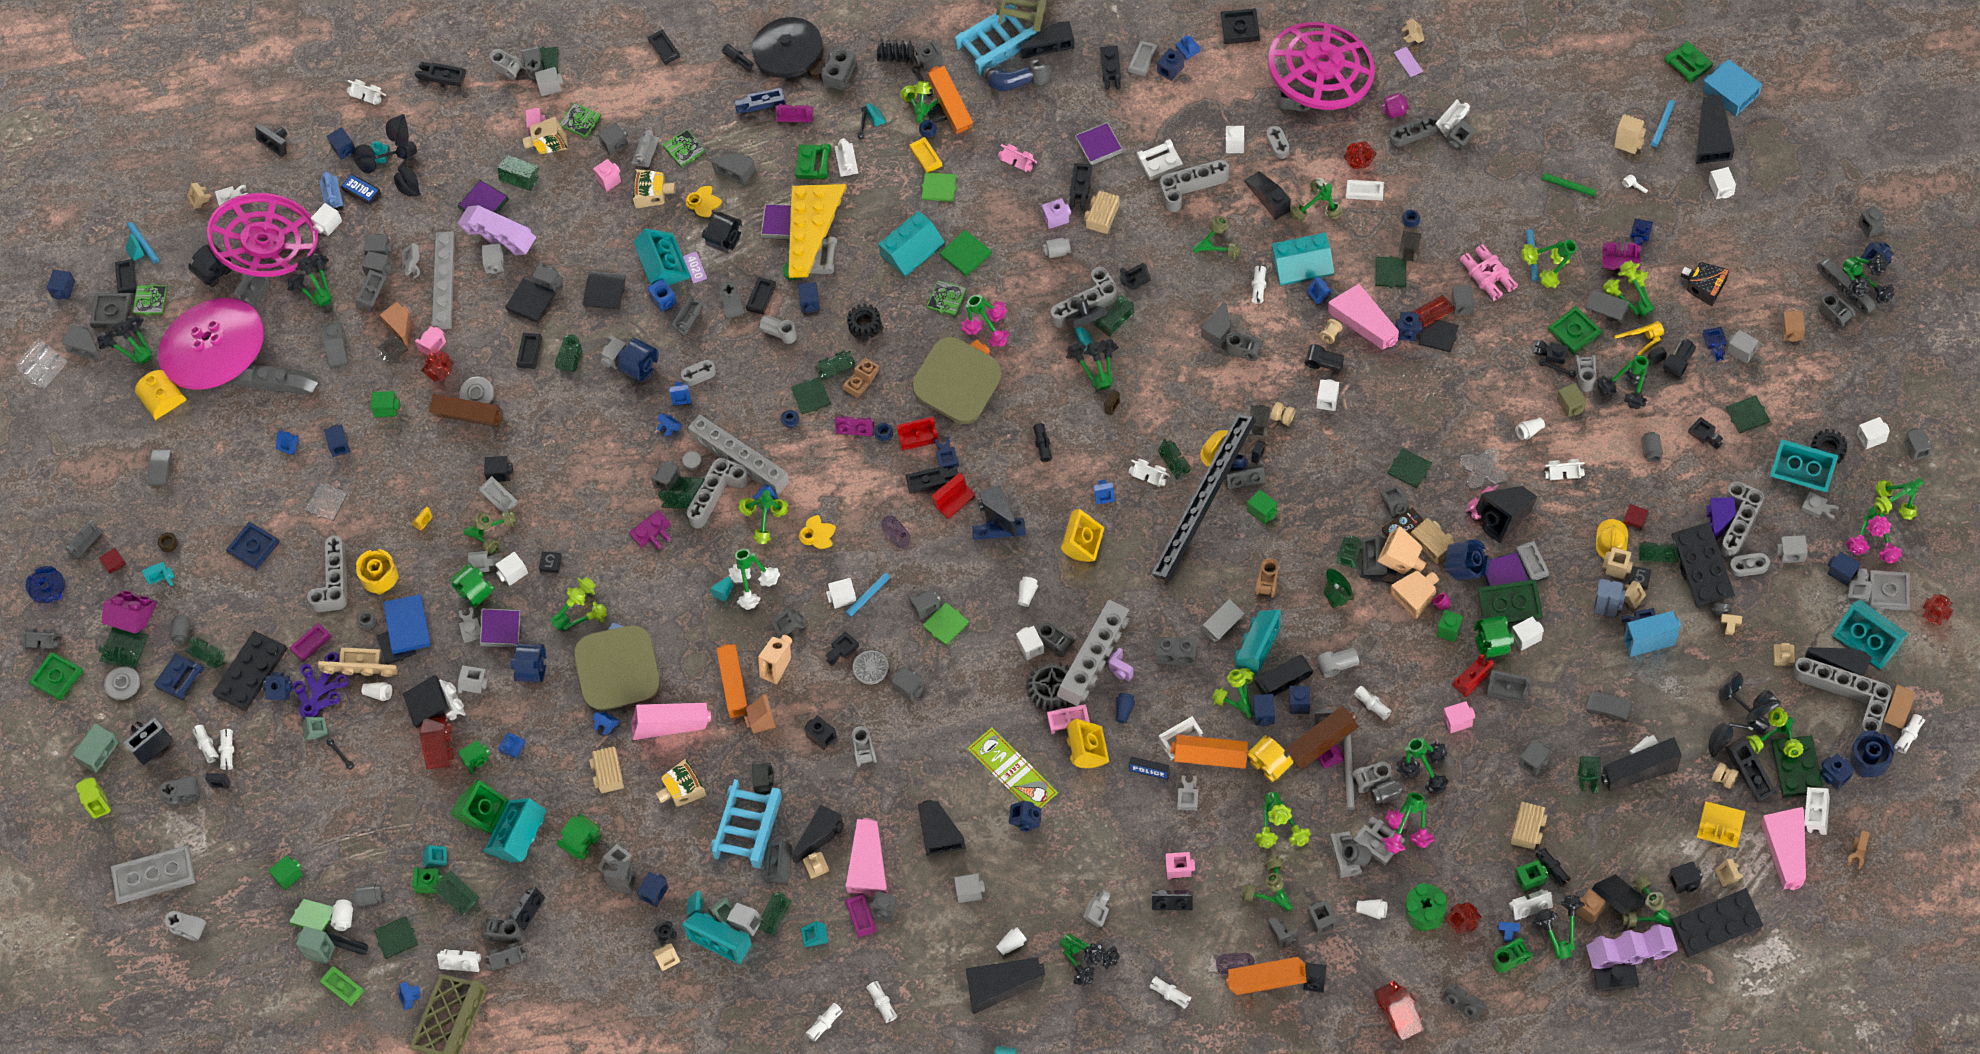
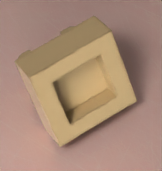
[1402,18,1424,43]
[187,183,211,209]
[1624,581,1646,609]
[1720,614,1742,635]
[1773,643,1795,666]
[803,852,829,879]
[1715,859,1743,887]
[653,943,680,971]

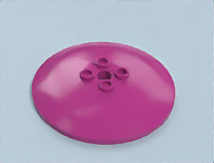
[158,298,264,390]

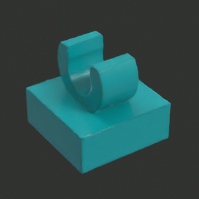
[371,141,390,164]

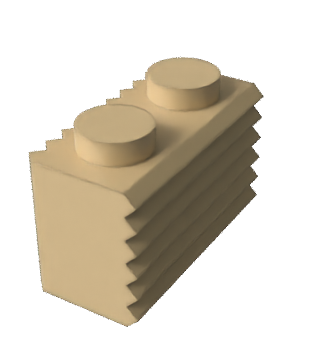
[1614,114,1646,154]
[1084,191,1120,234]
[1411,518,1455,564]
[589,746,624,794]
[1511,802,1548,850]

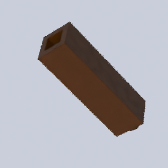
[429,394,503,427]
[1285,705,1359,770]

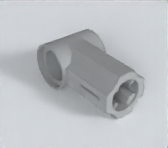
[759,315,797,344]
[1317,648,1359,678]

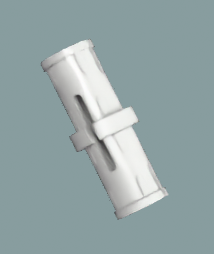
[1251,266,1266,304]
[1354,686,1392,720]
[1894,714,1925,753]
[192,725,219,763]
[219,729,234,770]
[1150,976,1191,1009]
[866,981,897,1023]
[806,1003,843,1042]

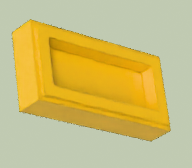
[909,137,942,173]

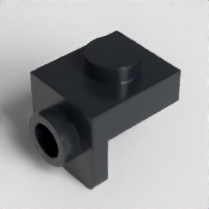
[1119,263,1151,290]

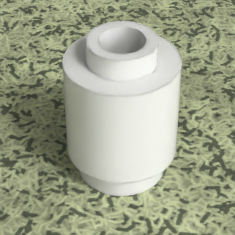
[331,900,353,931]

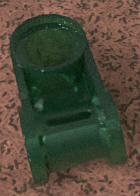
[555,334,582,372]

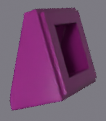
[1318,744,1344,769]

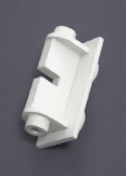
[347,79,386,105]
[1435,99,1470,137]
[835,138,858,177]
[1129,458,1170,487]
[1543,459,1585,481]
[439,679,466,720]
[1509,889,1553,921]
[437,949,481,972]

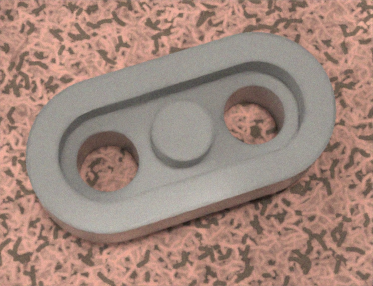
[1730,553,1770,577]

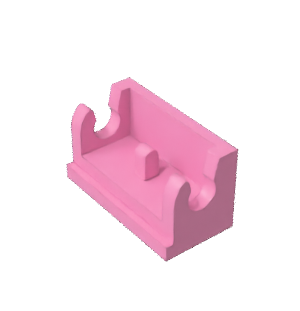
[1047,704,1090,734]

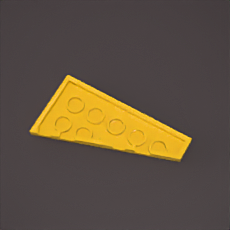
[789,184,847,278]

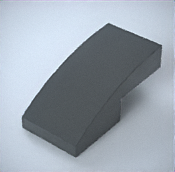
[147,449,173,485]
[1586,692,1633,721]

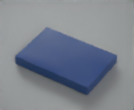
[383,594,431,654]

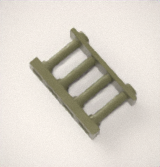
[996,0,1047,32]

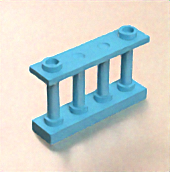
[955,4,1038,76]
[710,779,782,869]

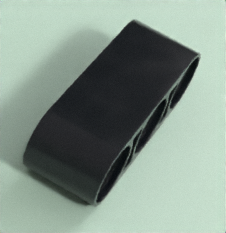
[1255,655,1314,697]

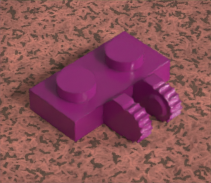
[629,510,671,550]

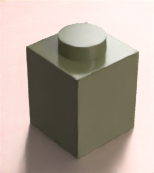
[1557,383,1586,417]

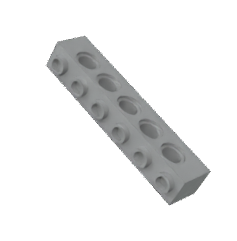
[688,414,789,496]
[1057,600,1130,706]

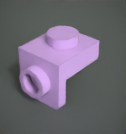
[1108,648,1133,681]

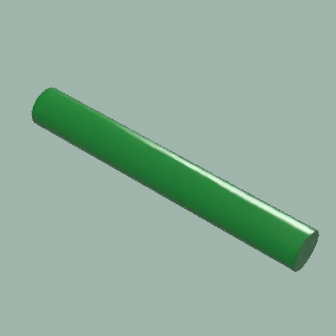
[1542,173,1597,197]

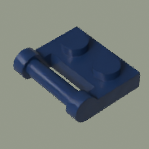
[154,653,204,700]

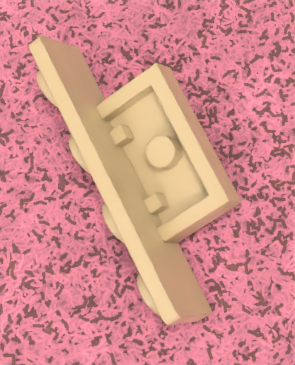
[318,648,398,677]

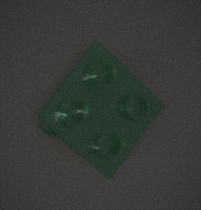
[658,477,705,509]
[99,627,149,669]

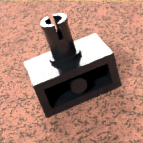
[123,717,174,766]

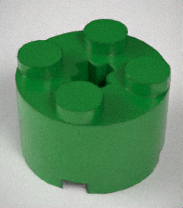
[449,563,495,609]
[1474,616,1514,659]
[557,813,601,860]
[1405,883,1447,931]

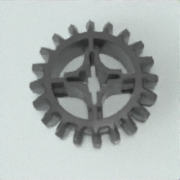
[1026,660,1078,712]

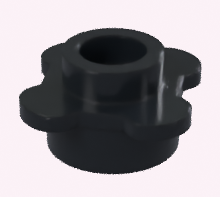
[654,921,677,944]

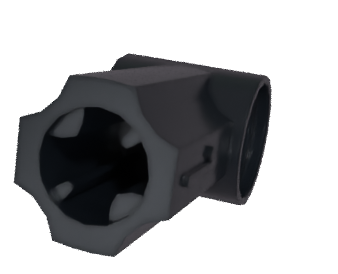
[1663,339,1696,377]
[1304,344,1345,372]

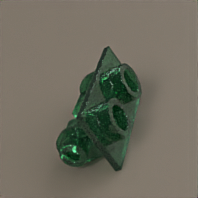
[815,350,855,379]
[1158,439,1190,480]
[1639,541,1679,563]
[184,637,226,668]
[758,892,791,936]

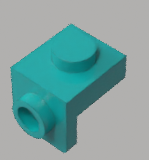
[142,562,175,586]

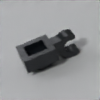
[1534,340,1569,365]
[1688,417,1723,449]
[826,631,859,666]

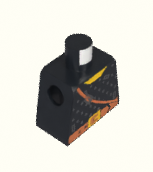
[1680,262,1729,306]

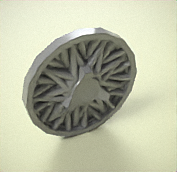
[459,376,494,404]
[852,650,889,685]
[104,666,141,700]

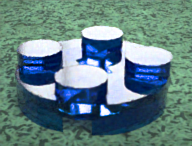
[25,566,65,603]

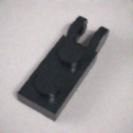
[1100,46,1121,90]
[414,61,466,87]
[1069,163,1093,211]

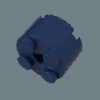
[618,337,659,382]
[1444,539,1489,581]
[511,643,547,683]
[1850,730,1895,778]

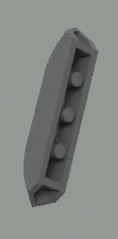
[231,365,318,395]

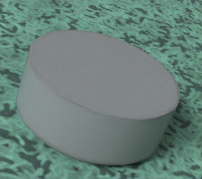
[682,451,702,471]

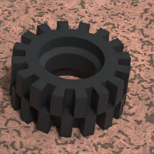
[847,304,881,340]
[1811,429,1847,464]

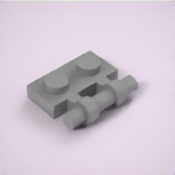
[1353,816,1405,866]

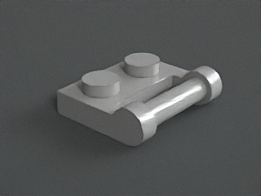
[810,237,838,274]

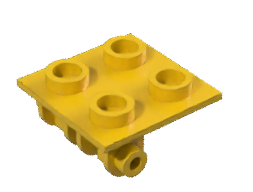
[1697,801,1746,848]

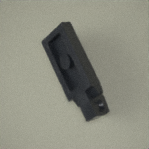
[905,466,959,494]

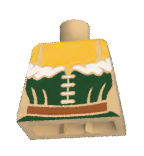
[523,117,568,154]
[633,169,676,208]
[655,759,706,806]

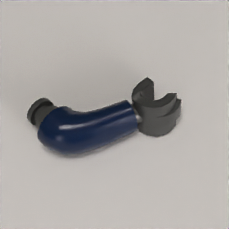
[983,59,1051,91]

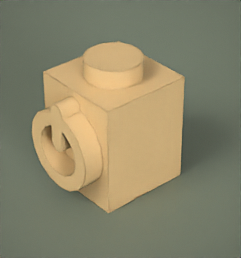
[1602,547,1633,579]

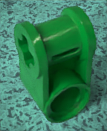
[1492,938,1533,973]

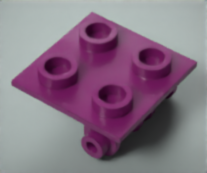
[1602,242,1641,270]

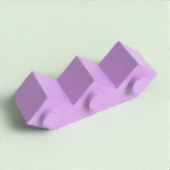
[457,205,536,255]
[1586,924,1678,969]

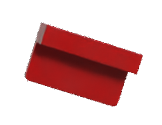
[932,473,976,519]

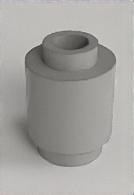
[1043,237,1071,259]

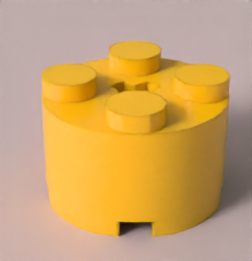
[356,549,399,595]
[1247,735,1293,783]

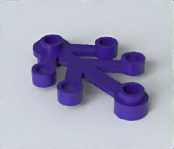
[292,652,348,719]

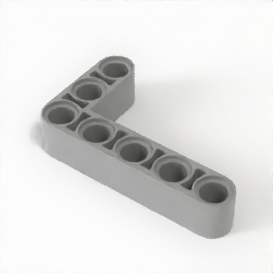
[1793,657,1892,735]

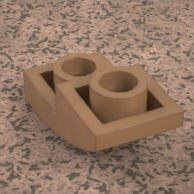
[843,358,880,398]
[1883,685,1916,729]

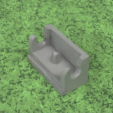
[1200,599,1245,643]
[1330,832,1362,878]

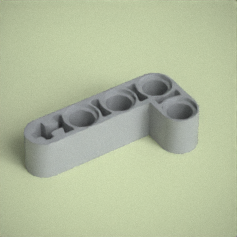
[1160,160,1229,212]
[1051,267,1117,328]
[687,458,748,528]
[1720,481,1764,560]
[307,535,347,612]

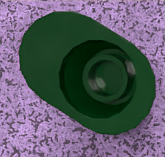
[1323,569,1355,608]

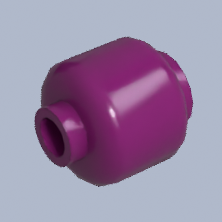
[1381,93,1409,119]

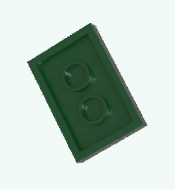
[1477,579,1543,624]
[1771,735,1823,798]

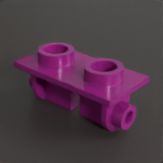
[776,104,814,122]
[835,415,874,436]

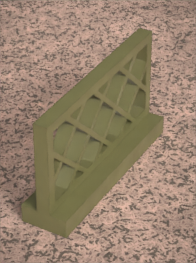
[409,974,487,1054]

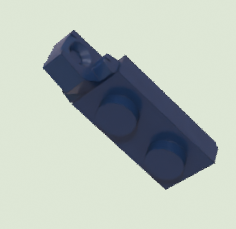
[734,88,786,113]
[972,517,1026,540]

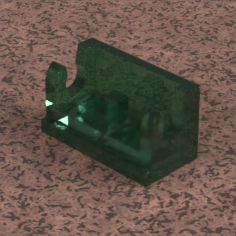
[497,155,539,191]
[1094,295,1134,337]
[1577,756,1601,793]
[433,870,480,915]

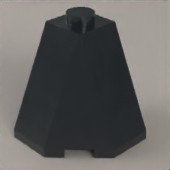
[1476,486,1537,543]

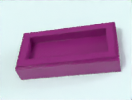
[289,623,332,662]
[845,894,877,938]

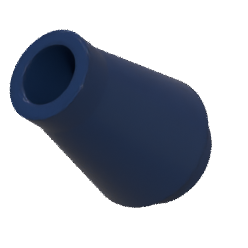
[1115,693,1135,724]

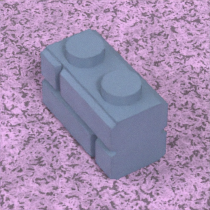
[1594,579,1626,617]

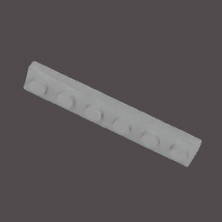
[432,231,455,329]

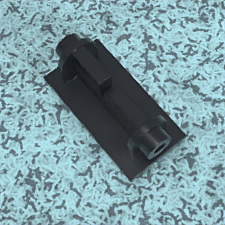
[509,887,545,931]
[1152,890,1193,910]

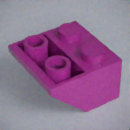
[101,590,157,633]

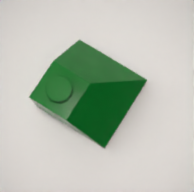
[450,779,509,834]

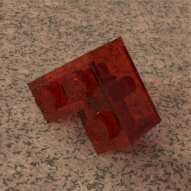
[419,716,454,770]
[1373,981,1423,1041]

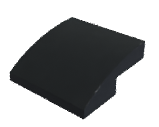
[583,271,626,310]

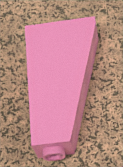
[1328,284,1399,350]
[631,703,711,740]
[1761,807,1806,890]
[846,818,888,896]

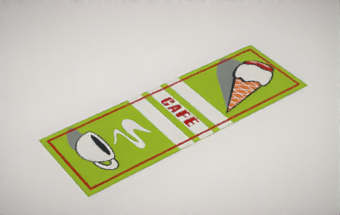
[967,727,1058,808]

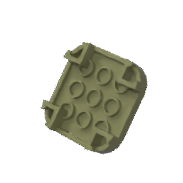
[912,337,1002,426]
[575,625,661,712]

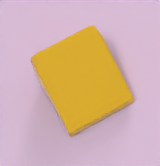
[411,507,433,531]

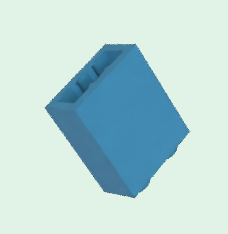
[1702,59,1762,116]
[1624,611,1681,657]

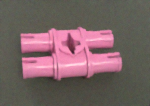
[1460,244,1518,301]

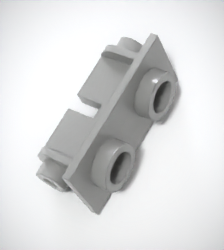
[631,130,659,168]

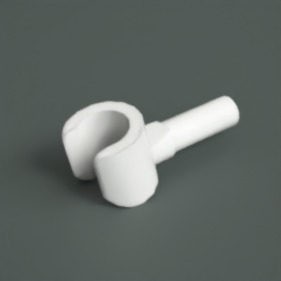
[1622,175,1648,194]

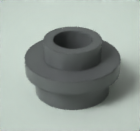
[1712,602,1732,615]
[357,611,377,630]

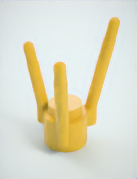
[1614,321,1664,355]

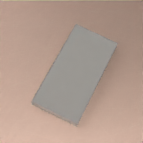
[111,845,196,904]

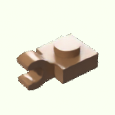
[1847,830,1870,869]

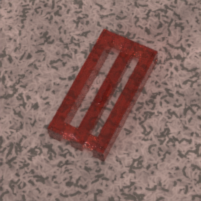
[1413,295,1454,327]

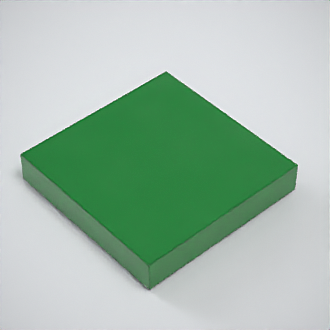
[940,230,992,277]
[1548,306,1602,355]
[29,652,83,701]

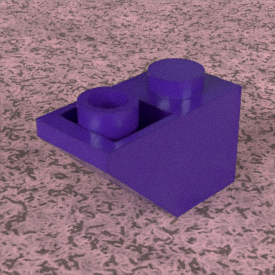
[1706,497,1736,541]

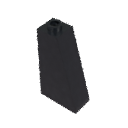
[1695,95,1735,164]
[1600,737,1682,791]
[966,957,1045,1014]

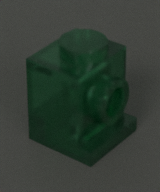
[1337,536,1363,569]

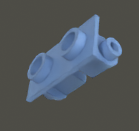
[319,172,343,208]

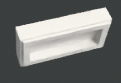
[1346,180,1384,201]

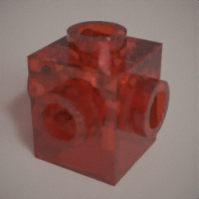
[1343,141,1377,169]
[421,351,454,382]
[1922,594,1953,625]
[1445,902,1482,934]

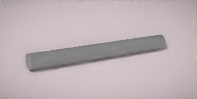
[1343,734,1355,810]

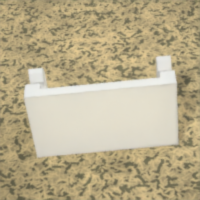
[1159,716,1203,760]
[1804,787,1830,835]

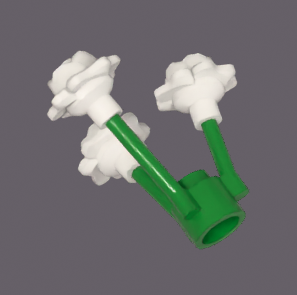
[729,549,780,610]

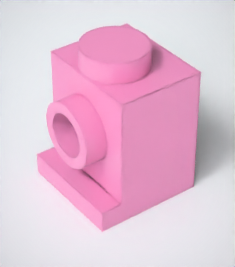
[526,108,546,136]
[415,326,446,358]
[1166,852,1195,880]

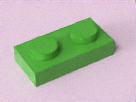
[320,966,364,1007]

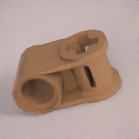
[1255,558,1279,598]

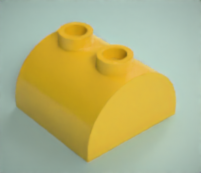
[135,370,186,420]
[1061,509,1105,562]
[1067,718,1109,768]

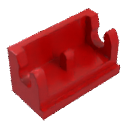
[897,417,938,451]
[1451,654,1494,697]

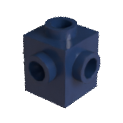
[1861,241,1894,265]
[1395,312,1422,341]
[263,672,293,700]
[1820,754,1854,790]
[1009,801,1042,832]

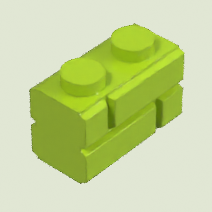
[75,778,111,818]

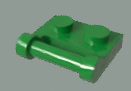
[1664,41,1713,83]
[795,143,831,180]

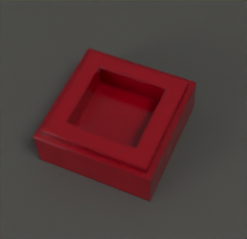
[1623,504,1649,529]
[99,548,126,574]

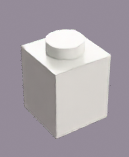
[1226,126,1244,153]
[1709,167,1736,199]
[311,203,342,236]
[1317,379,1339,411]
[1856,417,1889,450]
[495,552,528,586]
[826,578,856,609]
[1511,616,1544,651]
[1016,626,1044,660]

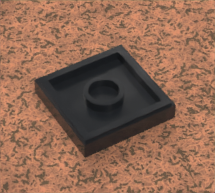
[1220,8,1260,44]
[505,278,556,323]
[403,675,449,728]
[1592,874,1646,915]

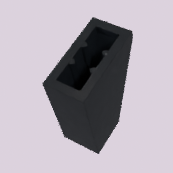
[918,800,966,856]

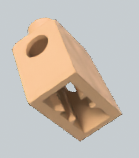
[1377,526,1426,574]
[1391,571,1439,619]
[758,635,792,684]

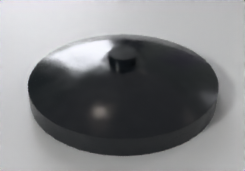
[752,17,823,78]

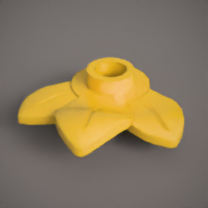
[686,186,722,218]
[799,515,836,549]

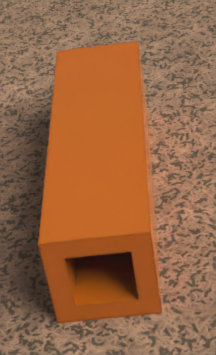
[927,66,973,135]
[716,644,748,718]
[1171,734,1248,769]
[1226,957,1306,995]

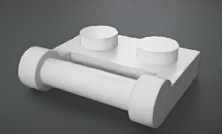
[1136,139,1183,181]

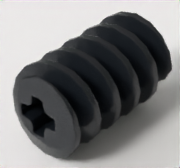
[877,39,915,63]

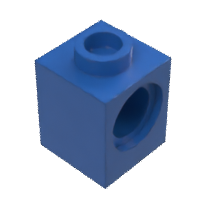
[647,278,677,312]

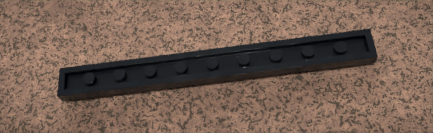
[1151,413,1256,581]

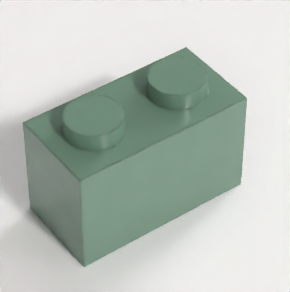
[72,724,119,773]
[296,926,335,965]

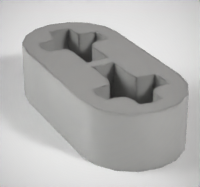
[1267,126,1290,159]
[681,360,716,386]

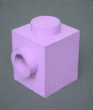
[1042,198,1071,229]

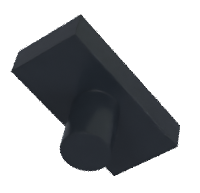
[255,123,287,157]
[1066,299,1107,328]
[1594,965,1639,992]

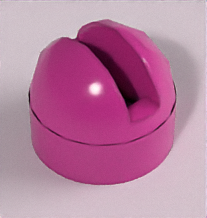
[1433,593,1451,610]

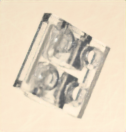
[14,338,68,390]

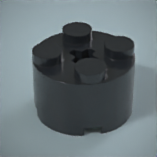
[702,212,742,254]
[188,243,232,287]

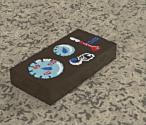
[1382,507,1424,538]

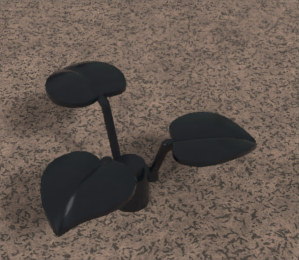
[353,114,421,197]
[1709,671,1781,758]

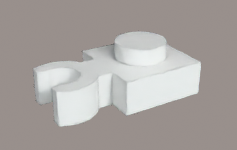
[215,185,248,206]

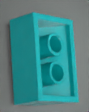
[878,211,945,277]
[633,228,691,286]
[1271,232,1334,286]
[1770,439,1839,492]
[1832,600,1909,669]
[1234,609,1281,677]
[484,798,547,863]
[682,912,752,965]

